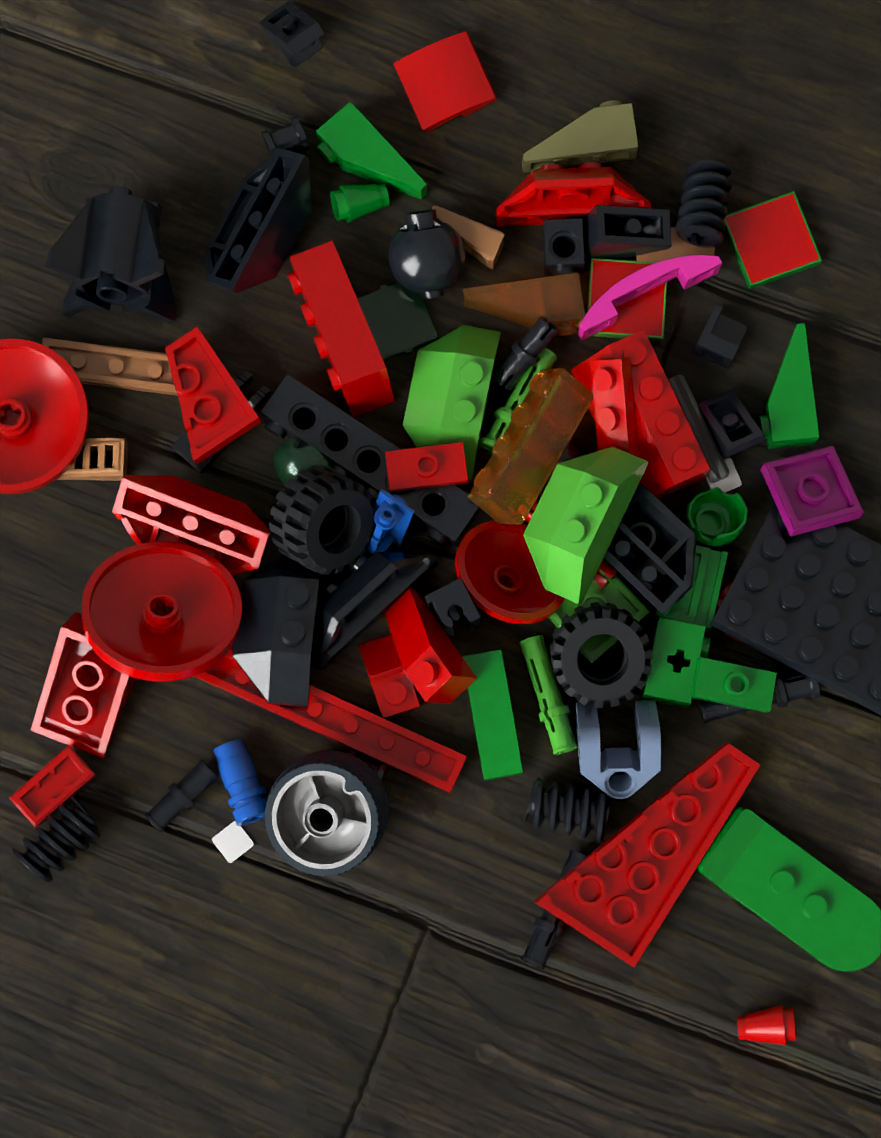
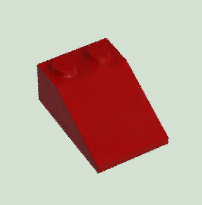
[30,612,136,758]

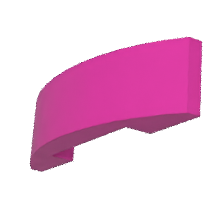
[578,255,722,341]

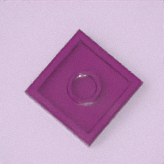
[760,446,864,537]

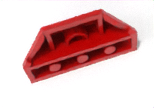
[496,162,651,227]
[112,475,271,576]

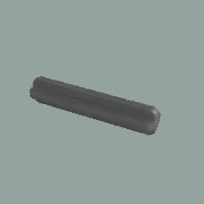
[668,374,729,483]

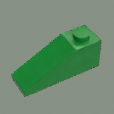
[316,102,427,200]
[758,323,819,449]

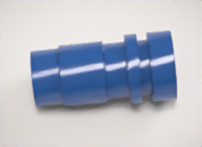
[213,739,268,826]

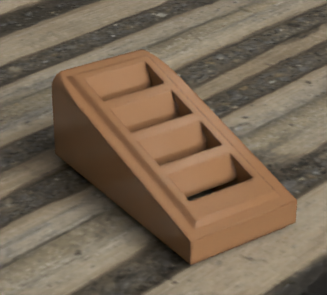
[432,206,505,270]
[56,438,128,481]

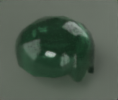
[274,438,332,486]

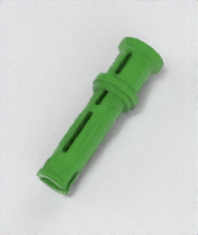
[478,348,557,460]

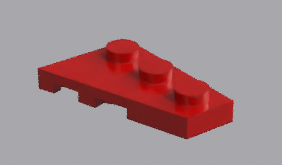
[165,327,261,465]

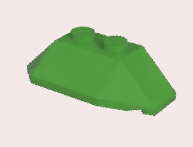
[403,325,501,482]
[523,447,648,605]

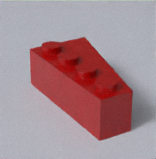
[287,240,395,418]

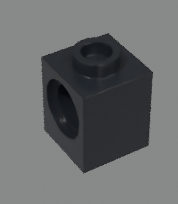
[543,219,585,280]

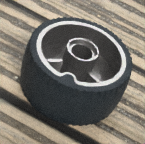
[264,750,389,876]

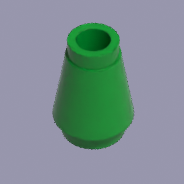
[330,183,389,223]

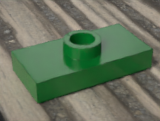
[691,657,777,713]

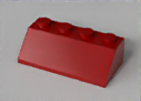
[571,330,710,499]

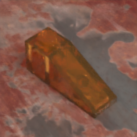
[463,273,585,336]

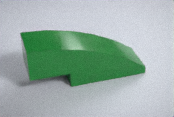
[462,650,523,781]

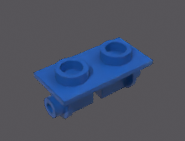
[365,489,415,554]

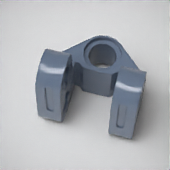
[576,700,661,799]

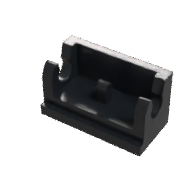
[425,578,481,637]

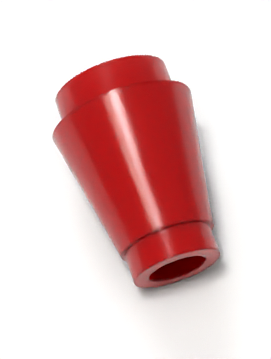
[737,1005,796,1045]

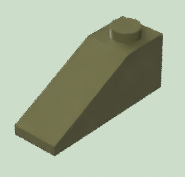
[522,100,638,173]

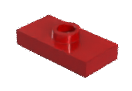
[385,442,468,493]
[9,745,97,827]

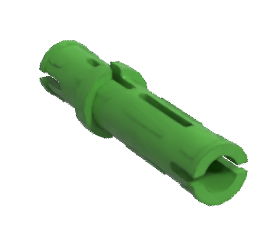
[519,635,578,755]

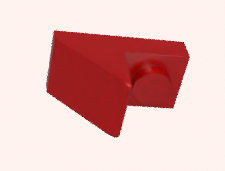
[358,635,420,719]

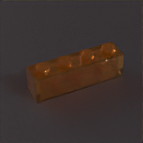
[467,368,593,525]

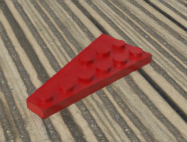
[533,743,760,968]

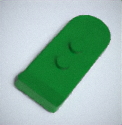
[697,807,881,972]

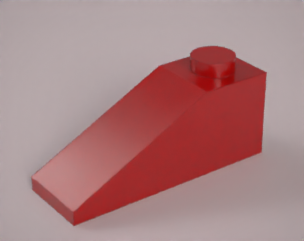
[384,588,477,704]

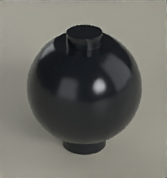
[388,209,466,299]

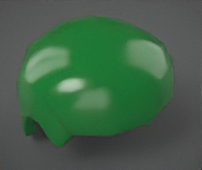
[685,487,748,547]

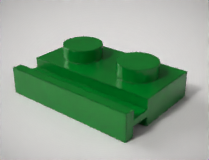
[655,545,728,630]

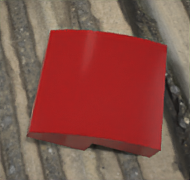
[393,31,498,132]

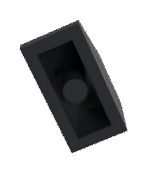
[583,205,672,259]

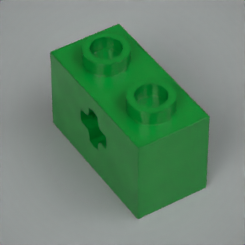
[641,617,711,708]

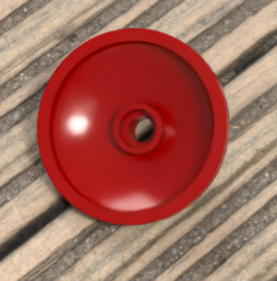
[455,520,565,624]

